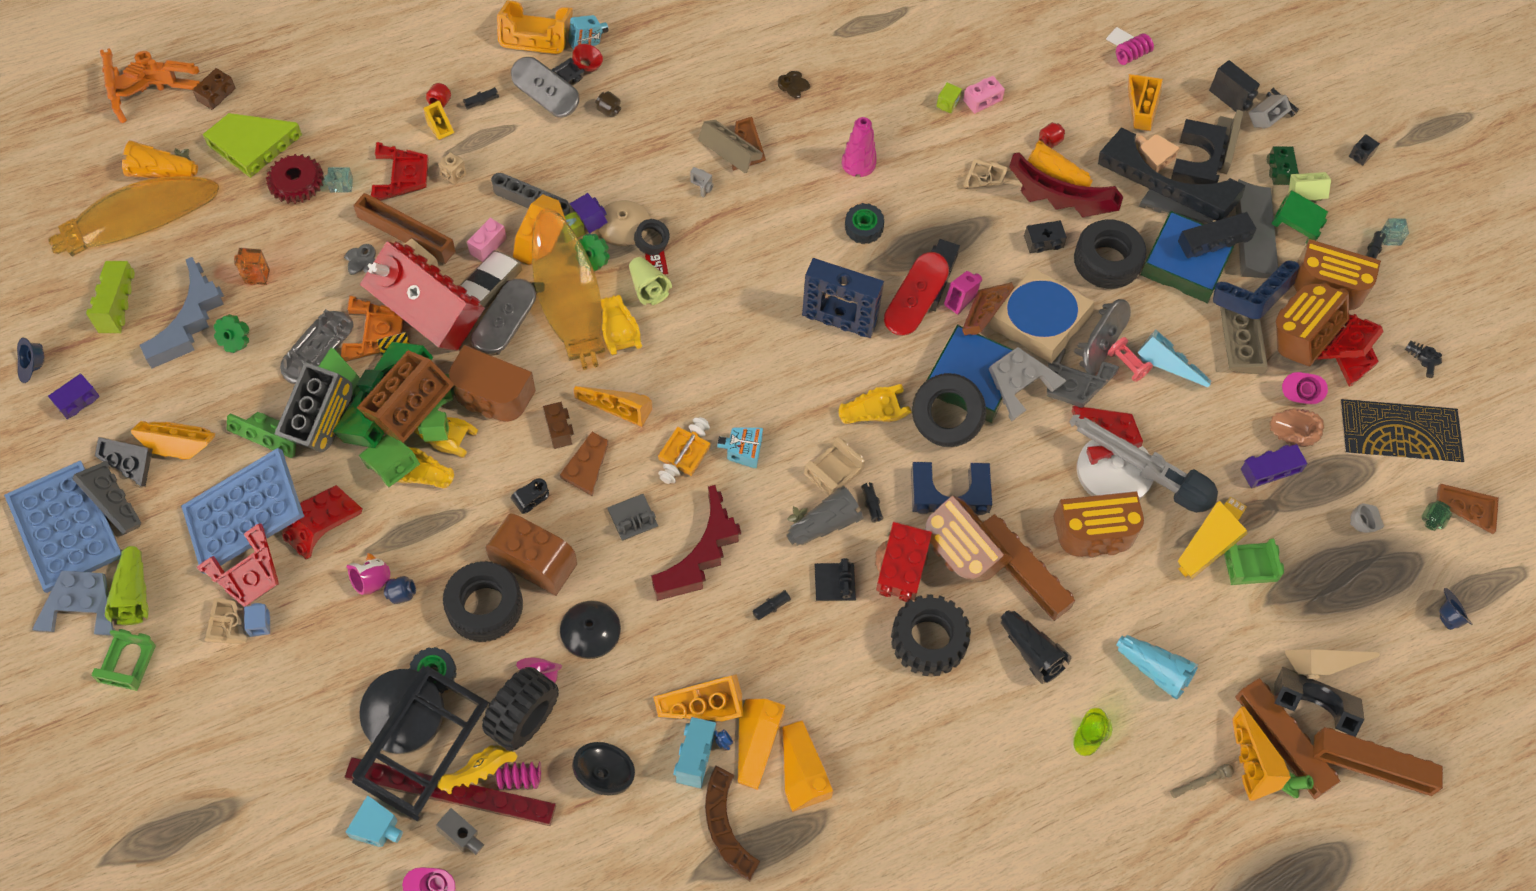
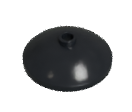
[560,601,621,659]
[572,742,635,796]

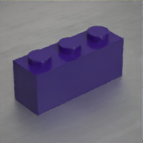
[1240,444,1308,489]

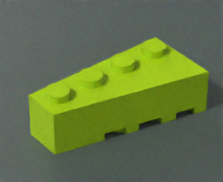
[86,261,135,333]

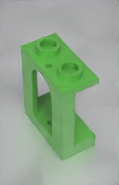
[91,629,156,691]

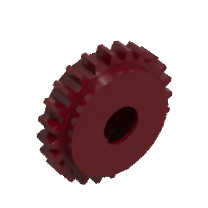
[266,154,325,204]

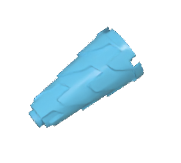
[1116,635,1198,700]

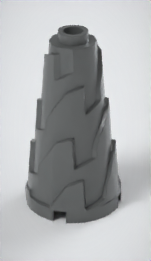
[786,485,863,546]

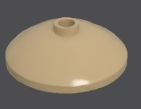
[597,200,650,246]

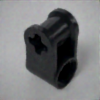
[510,478,549,514]

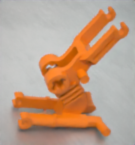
[100,48,200,123]

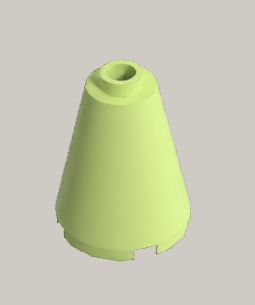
[629,257,672,305]

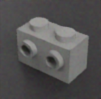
[1248,95,1292,129]

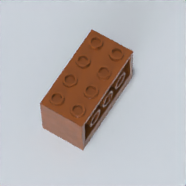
[357,350,454,443]

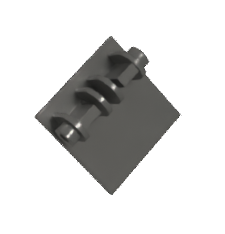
[607,494,658,541]

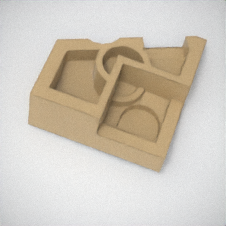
[963,158,1008,188]
[205,598,247,644]

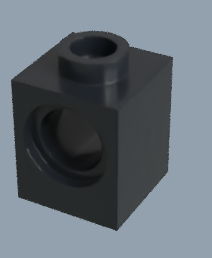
[1349,134,1380,166]

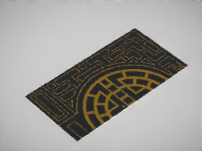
[1341,399,1464,462]

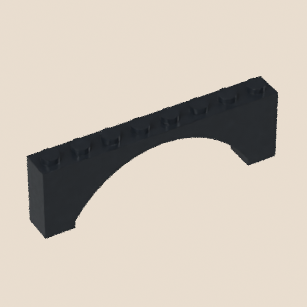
[1098,127,1246,221]

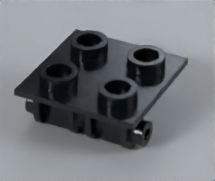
[814,558,856,601]

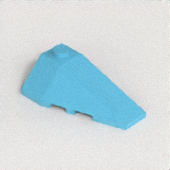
[1138,329,1211,387]

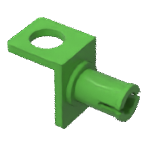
[1281,772,1314,798]

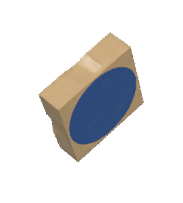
[990,268,1094,363]

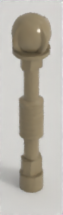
[1170,764,1234,798]

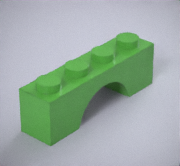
[418,374,454,442]

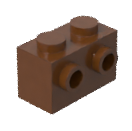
[192,68,236,110]
[543,401,574,449]

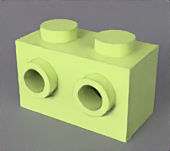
[1288,172,1331,201]

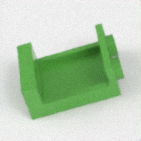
[359,434,420,488]
[1224,538,1284,585]

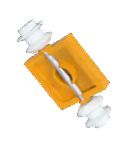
[658,417,711,484]

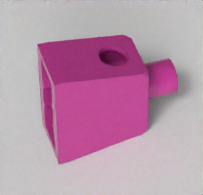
[944,271,982,315]

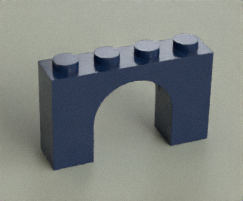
[911,462,992,515]

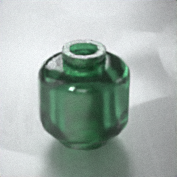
[1421,501,1452,531]

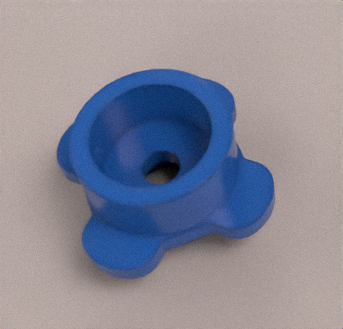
[715,729,733,750]

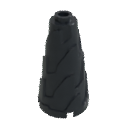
[1001,610,1072,684]

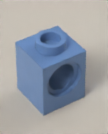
[244,603,270,637]

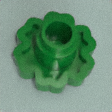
[575,234,610,271]
[214,314,250,353]

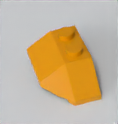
[513,195,566,265]
[131,421,215,460]

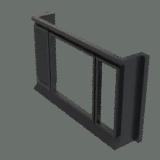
[351,665,490,822]

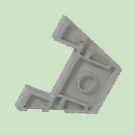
[989,347,1066,421]

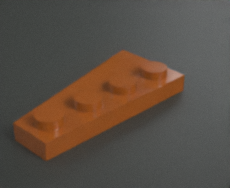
[962,282,1014,335]

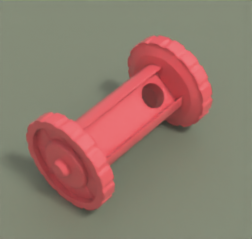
[1107,337,1153,382]

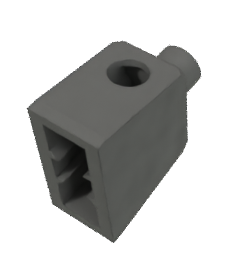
[436,808,484,855]

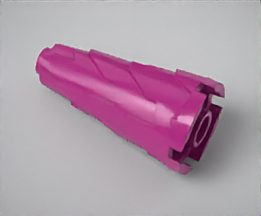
[841,117,877,177]

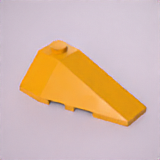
[653,674,743,722]
[738,699,785,790]
[1232,707,1290,801]

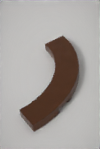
[705,765,760,882]

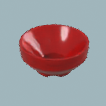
[572,44,603,71]

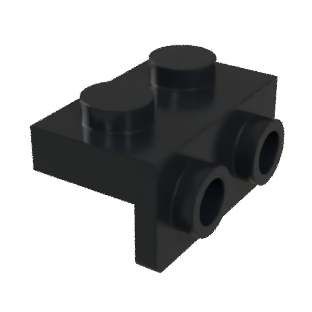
[552,58,585,84]

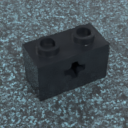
[1024,220,1067,253]

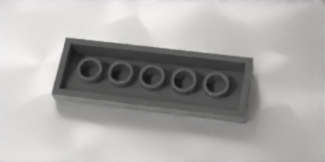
[1235,179,1278,278]

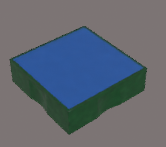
[1140,211,1234,304]
[926,324,1014,423]

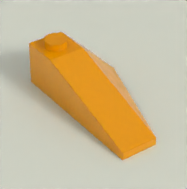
[574,386,652,427]
[783,720,833,812]

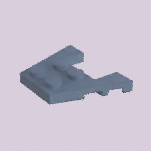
[33,571,115,636]

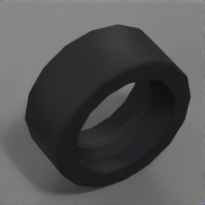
[634,219,670,255]

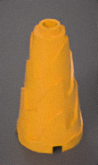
[122,140,198,178]
[1027,140,1093,187]

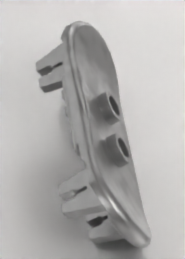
[511,57,579,118]
[471,279,536,354]
[1074,299,1131,375]
[280,309,353,384]

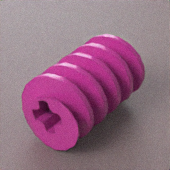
[1116,33,1154,65]
[496,761,541,790]

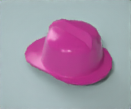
[1282,372,1328,404]
[516,657,562,682]
[402,867,456,891]

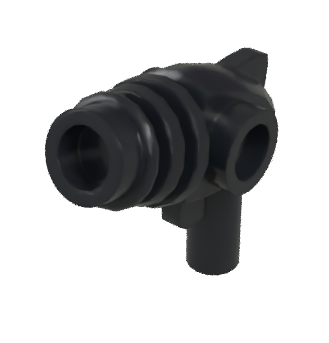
[1405,340,1442,378]

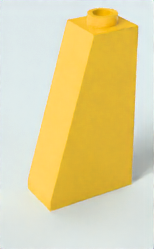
[1177,501,1248,579]

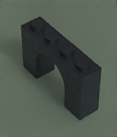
[1171,119,1229,184]
[1274,667,1365,737]

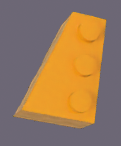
[1128,74,1163,131]

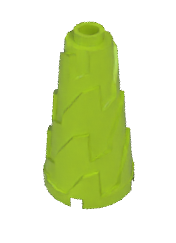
[104,546,149,625]

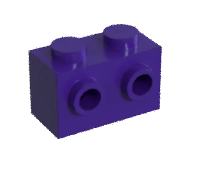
[569,193,608,234]
[48,373,100,420]

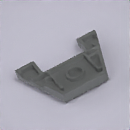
[1047,349,1119,408]

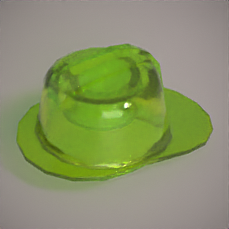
[1074,708,1113,756]

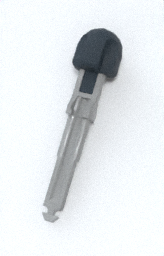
[1069,415,1218,513]

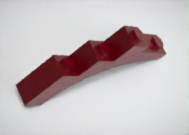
[1009,152,1123,218]
[651,485,741,601]

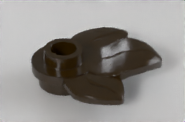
[777,71,811,98]

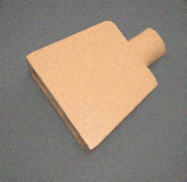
[1135,135,1180,173]

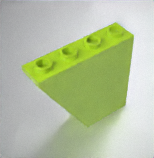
[203,113,302,178]

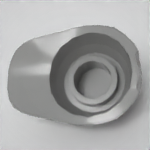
[1350,503,1384,533]

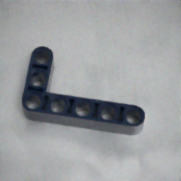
[1213,261,1300,319]

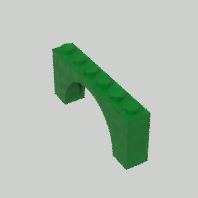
[333,342,433,448]

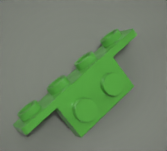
[226,412,296,458]

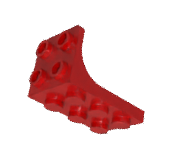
[282,485,363,559]
[876,522,932,602]

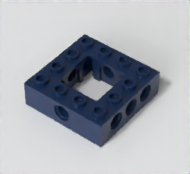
[802,258,884,338]

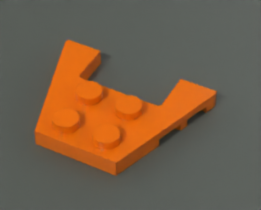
[341,296,404,361]

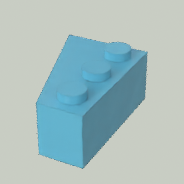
[673,717,716,788]

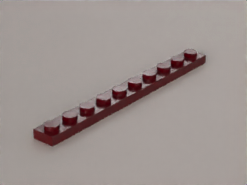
[344,757,556,826]

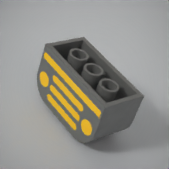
[274,362,352,452]

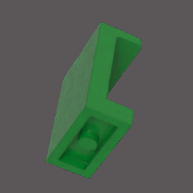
[1271,190,1329,244]

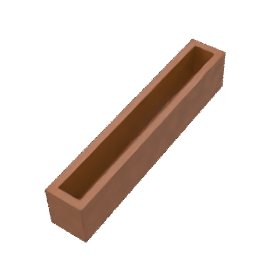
[353,193,456,264]
[983,514,1075,621]
[1235,678,1341,800]
[1313,727,1443,796]

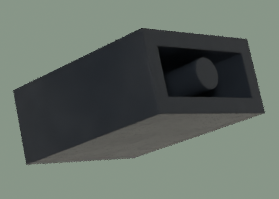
[1209,60,1260,112]

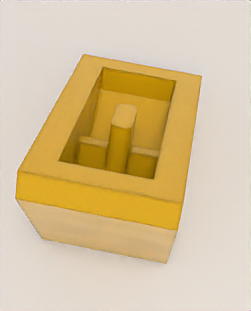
[423,101,454,140]

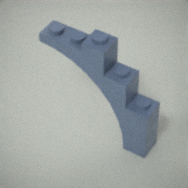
[140,257,224,368]

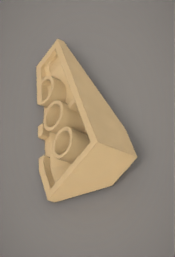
[1285,649,1379,679]

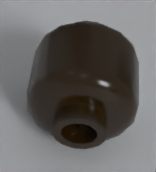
[595,91,622,117]

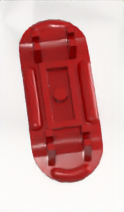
[884,252,949,336]

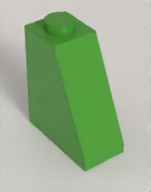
[318,348,360,402]

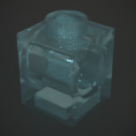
[324,167,353,193]
[1381,218,1409,246]

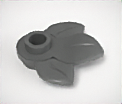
[344,244,376,275]

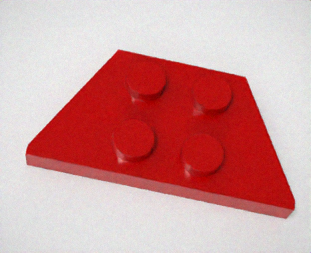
[1329,327,1379,387]

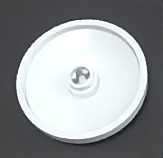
[1077,440,1153,500]

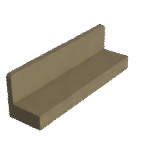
[1209,110,1244,174]
[698,120,763,173]

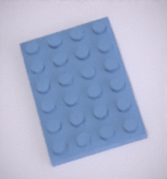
[181,448,304,574]
[4,460,122,593]

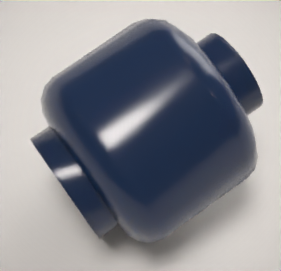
[384,576,416,604]

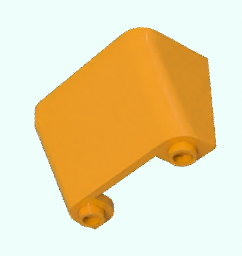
[497,0,573,54]

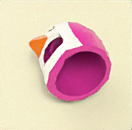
[346,553,391,595]

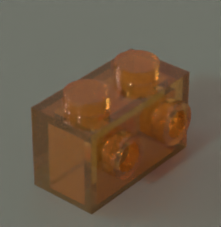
[234,248,270,285]

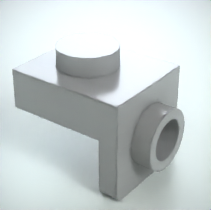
[690,167,714,197]

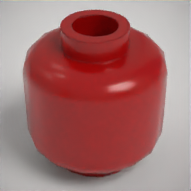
[426,83,451,108]
[1039,122,1065,148]

